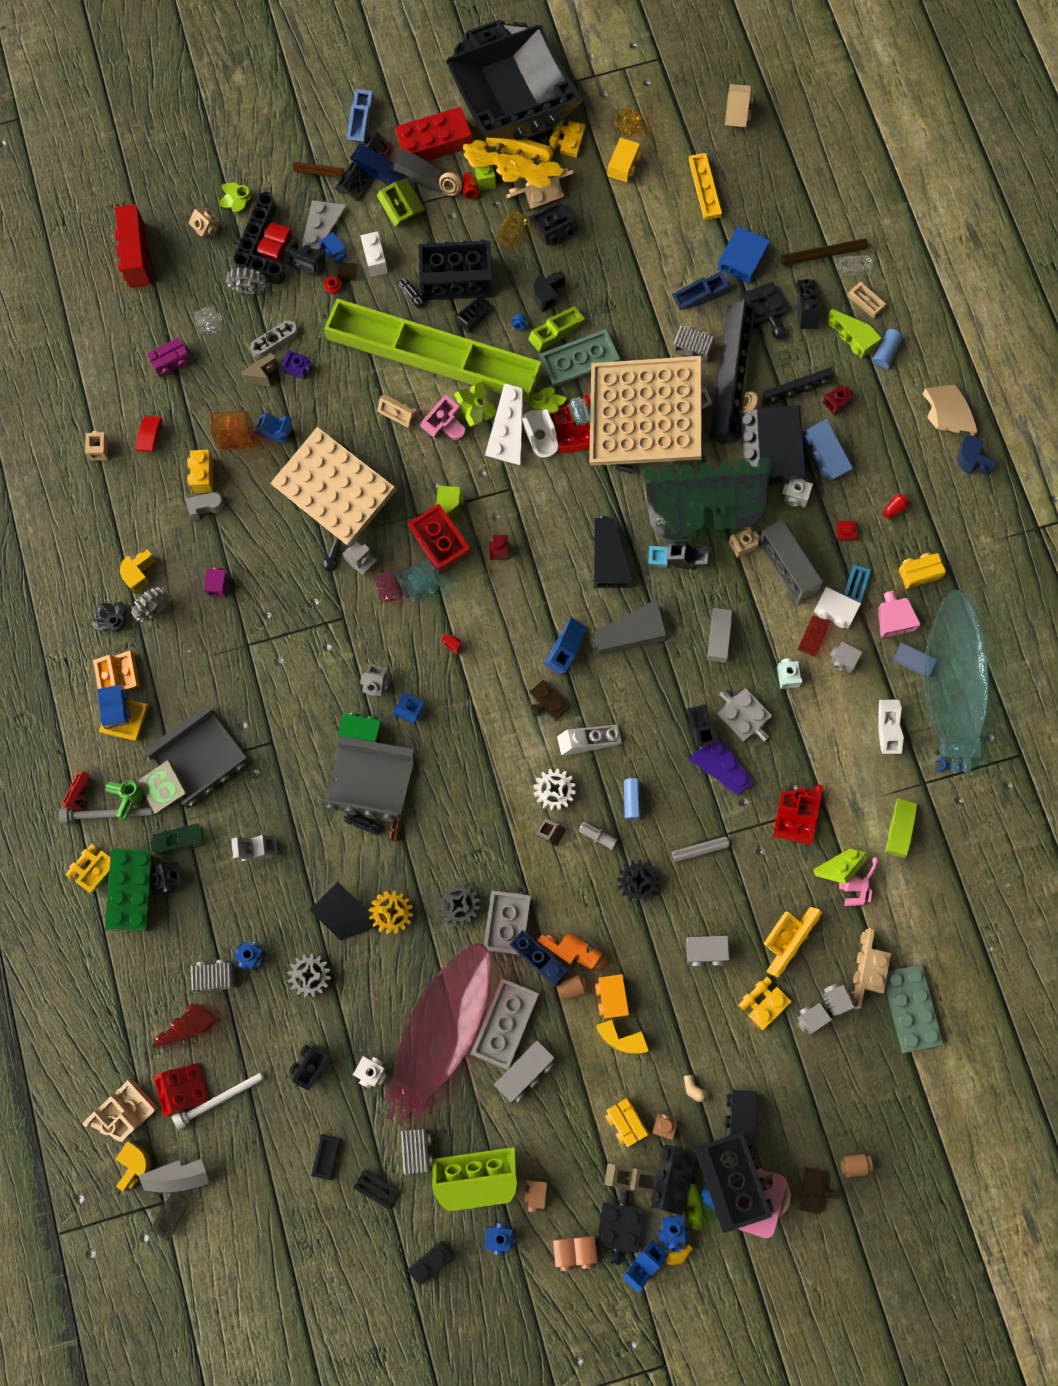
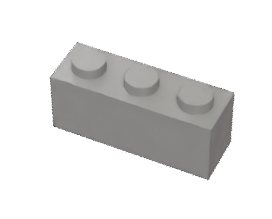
[494,1041,555,1103]

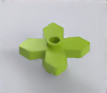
[454,382,497,427]

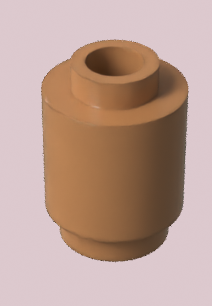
[556,975,587,1000]
[840,1154,873,1178]

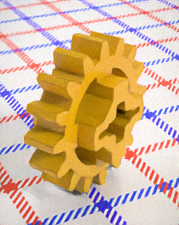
[369,890,413,934]

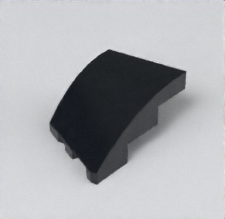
[309,881,379,940]

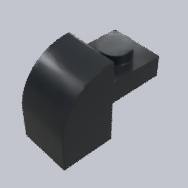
[534,270,565,312]
[667,541,712,570]
[687,704,718,747]

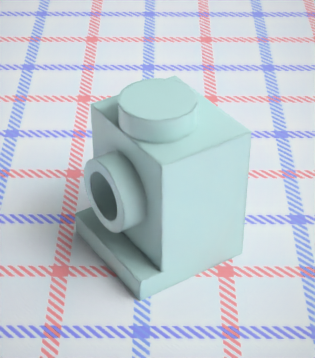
[777,658,802,689]

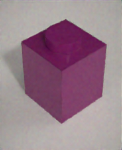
[203,567,229,598]

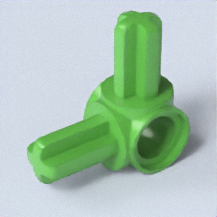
[106,781,144,820]

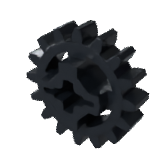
[617,860,660,904]

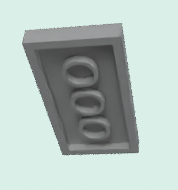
[471,978,539,1070]

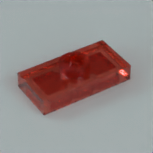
[797,615,830,657]

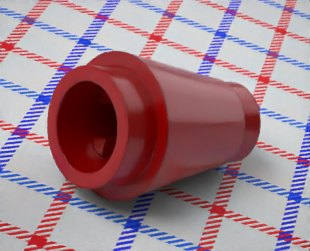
[462,172,480,199]
[881,493,910,520]

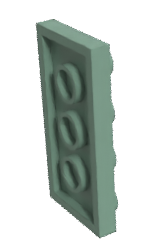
[539,329,620,388]
[885,964,943,1054]

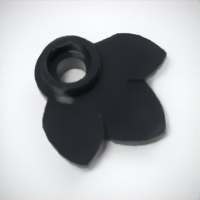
[92,601,126,632]

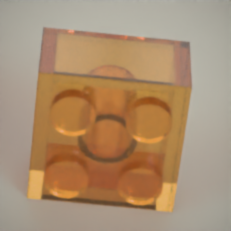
[211,411,254,450]

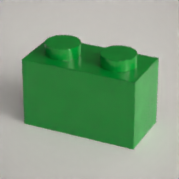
[338,712,383,743]

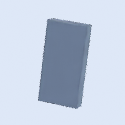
[892,643,936,677]

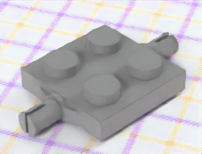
[717,688,772,743]

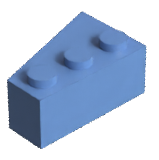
[802,419,852,481]

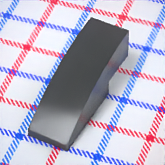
[393,148,444,193]

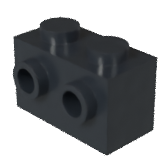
[289,1041,330,1091]

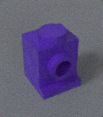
[282,349,312,379]

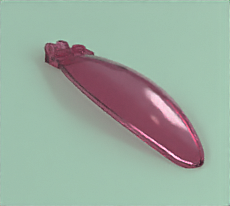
[383,943,491,1126]

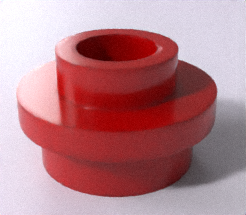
[324,276,342,294]

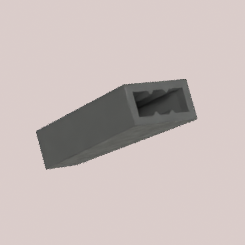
[592,600,666,655]

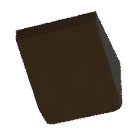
[337,262,358,281]
[536,818,565,846]

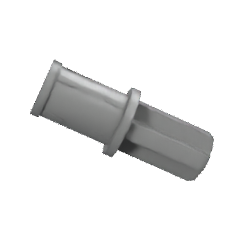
[579,822,618,850]

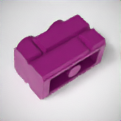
[147,337,191,377]

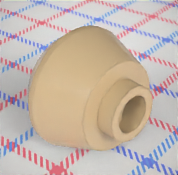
[439,172,462,196]
[742,391,761,413]

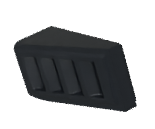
[455,297,493,333]

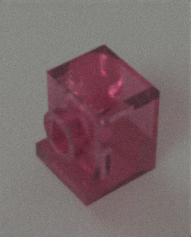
[374,571,399,602]

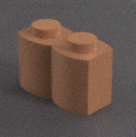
[553,1236,598,1271]

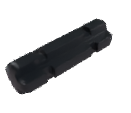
[398,278,425,308]
[343,813,381,835]

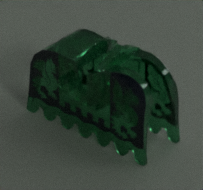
[643,457,771,548]

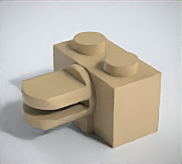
[725,84,754,127]

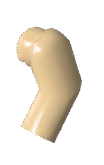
[684,1075,708,1102]

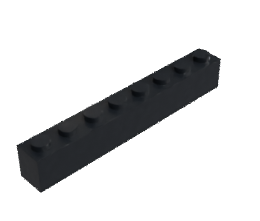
[710,300,756,444]

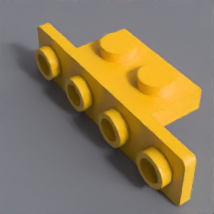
[763,907,822,977]

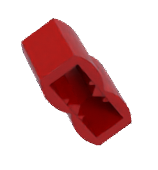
[256,222,293,263]

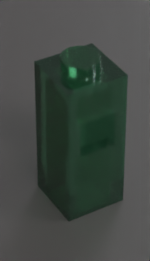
[150,823,206,857]

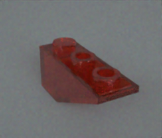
[152,1002,217,1049]

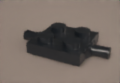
[597,1190,644,1265]

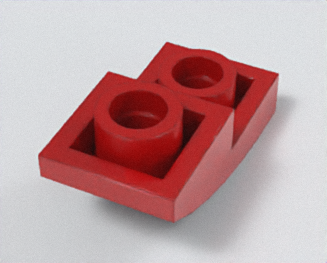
[135,416,163,452]

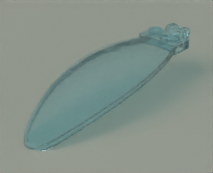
[924,590,988,774]

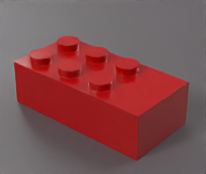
[395,107,473,161]
[114,204,151,288]

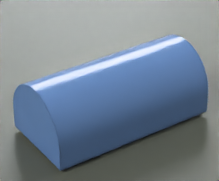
[871,329,903,370]
[624,778,641,821]

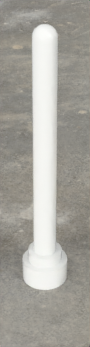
[172,1073,264,1130]

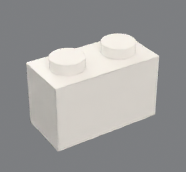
[360,231,388,277]
[814,587,861,628]

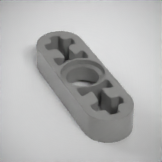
[250,320,298,358]

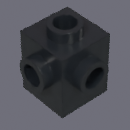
[151,862,182,894]

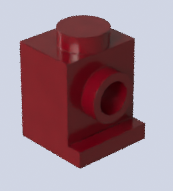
[822,385,853,416]
[489,535,509,560]

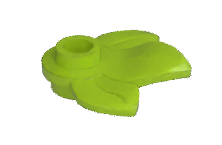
[218,182,252,213]
[530,387,567,414]

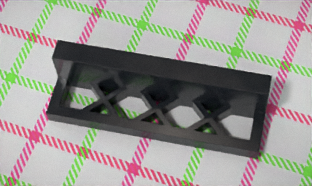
[335,132,392,201]

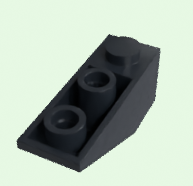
[797,279,820,329]

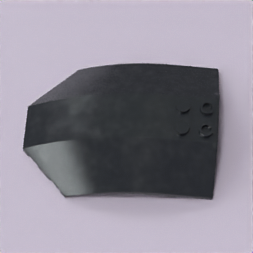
[446,20,583,141]

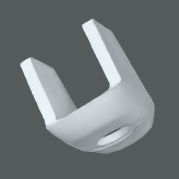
[522,409,558,457]

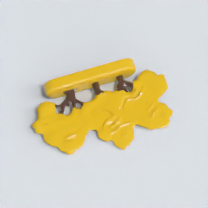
[463,138,564,188]

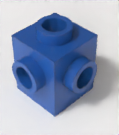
[234,941,266,971]
[659,1216,689,1252]
[484,1223,516,1255]

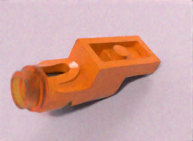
[537,933,608,973]

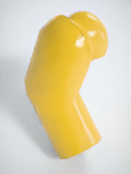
[664,1243,694,1265]

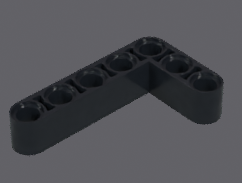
[233,192,285,284]

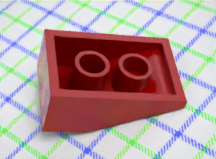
[408,504,470,575]

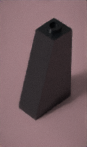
[594,516,632,588]

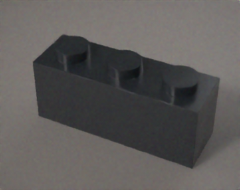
[725,1090,757,1156]
[651,1145,696,1216]

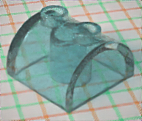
[394,558,441,601]

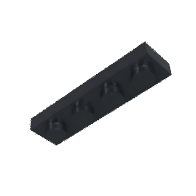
[762,367,834,405]

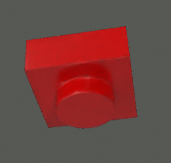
[836,521,857,541]
[441,633,462,655]

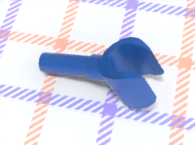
[935,758,962,772]

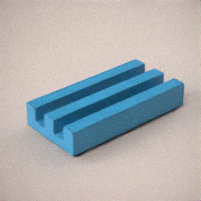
[843,564,871,605]

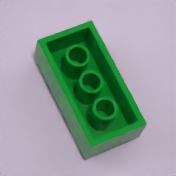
[105,849,152,932]

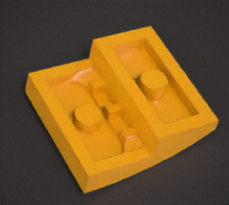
[93,651,140,691]

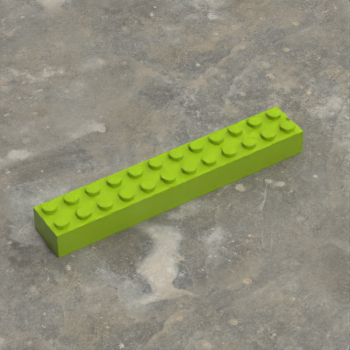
[324,298,542,403]

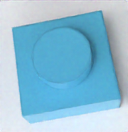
[648,546,668,567]

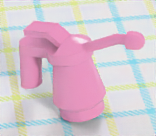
[839,857,879,906]

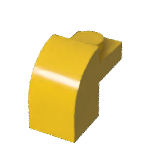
[120,549,156,594]
[116,1141,151,1191]

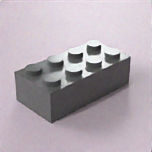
[759,519,822,605]

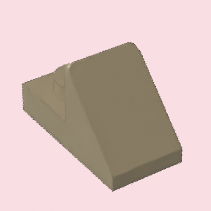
[241,353,278,386]

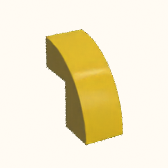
[596,1020,648,1054]

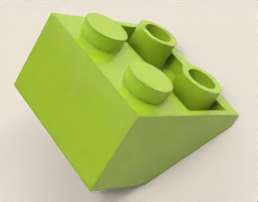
[377,178,425,227]

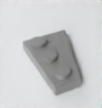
[302,200,347,252]

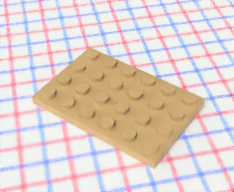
[270,427,397,547]

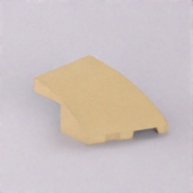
[923,385,977,436]
[82,1078,158,1142]

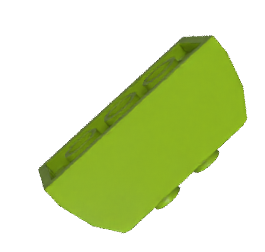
[432,1147,517,1211]

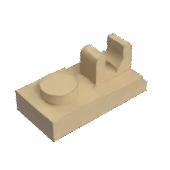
[377,394,416,428]

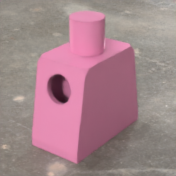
[878,591,920,638]

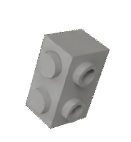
[686,936,729,967]

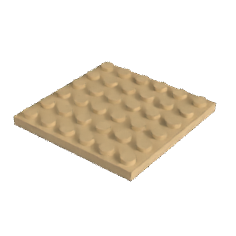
[589,356,702,466]

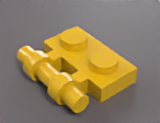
[549,120,586,158]
[65,844,110,894]
[739,977,792,1030]

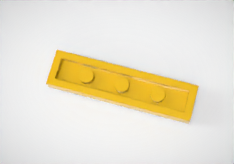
[689,153,722,221]

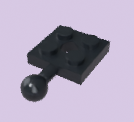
[740,281,788,340]

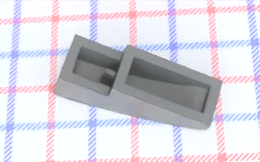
[707,608,732,663]
[139,1159,209,1192]

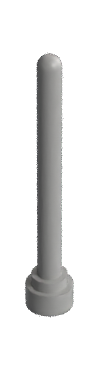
[59,808,154,824]

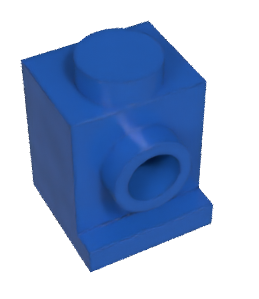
[319,232,347,264]
[393,692,425,724]

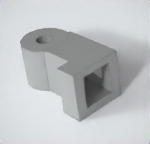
[186,493,224,521]

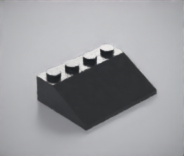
[741,405,805,489]

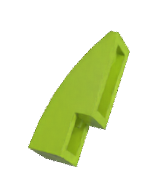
[528,306,585,352]
[885,798,917,858]

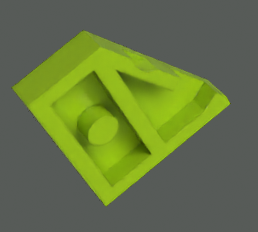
[813,849,868,884]

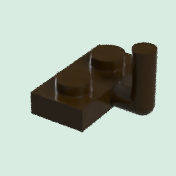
[529,679,569,721]
[799,1167,841,1214]

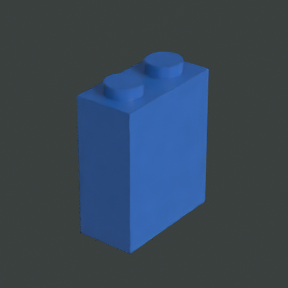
[717,226,770,284]

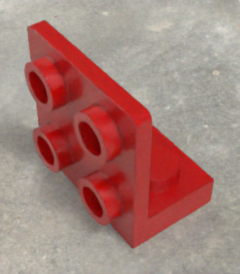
[153,1063,209,1117]

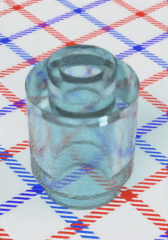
[568,397,591,426]

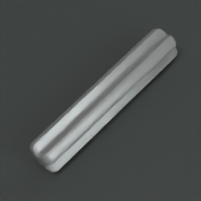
[672,837,729,862]

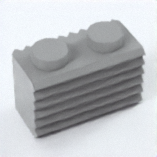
[673,326,715,362]
[191,960,235,992]
[821,983,855,1017]
[401,1129,433,1174]

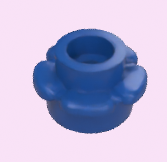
[511,314,528,330]

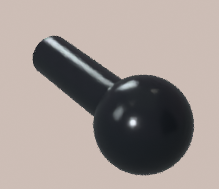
[322,536,341,571]

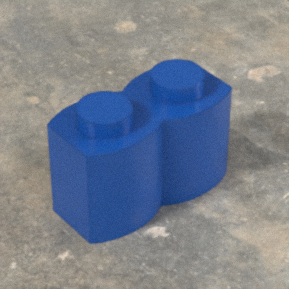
[98,685,131,728]

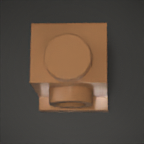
[651,1113,677,1140]
[524,1180,547,1212]

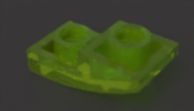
[686,1184,702,1230]

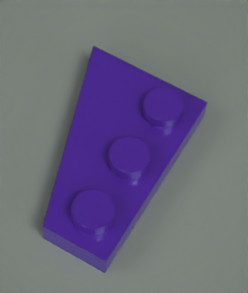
[687,737,754,795]

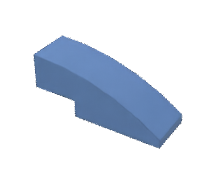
[347,89,375,142]

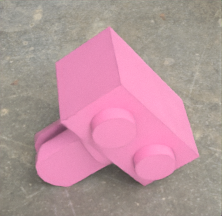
[420,394,465,441]

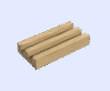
[847,281,887,319]

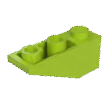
[827,309,882,359]

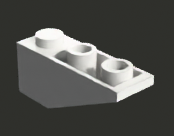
[557,725,622,755]

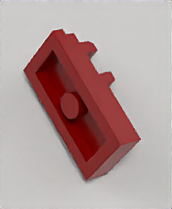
[61,771,90,811]

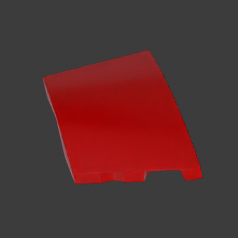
[554,394,590,454]
[773,785,823,845]

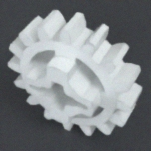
[534,769,576,811]

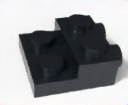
[529,201,578,246]

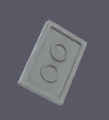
[483,890,531,955]

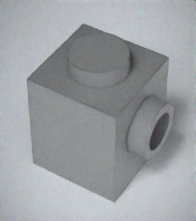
[830,642,862,673]
[797,1003,832,1035]

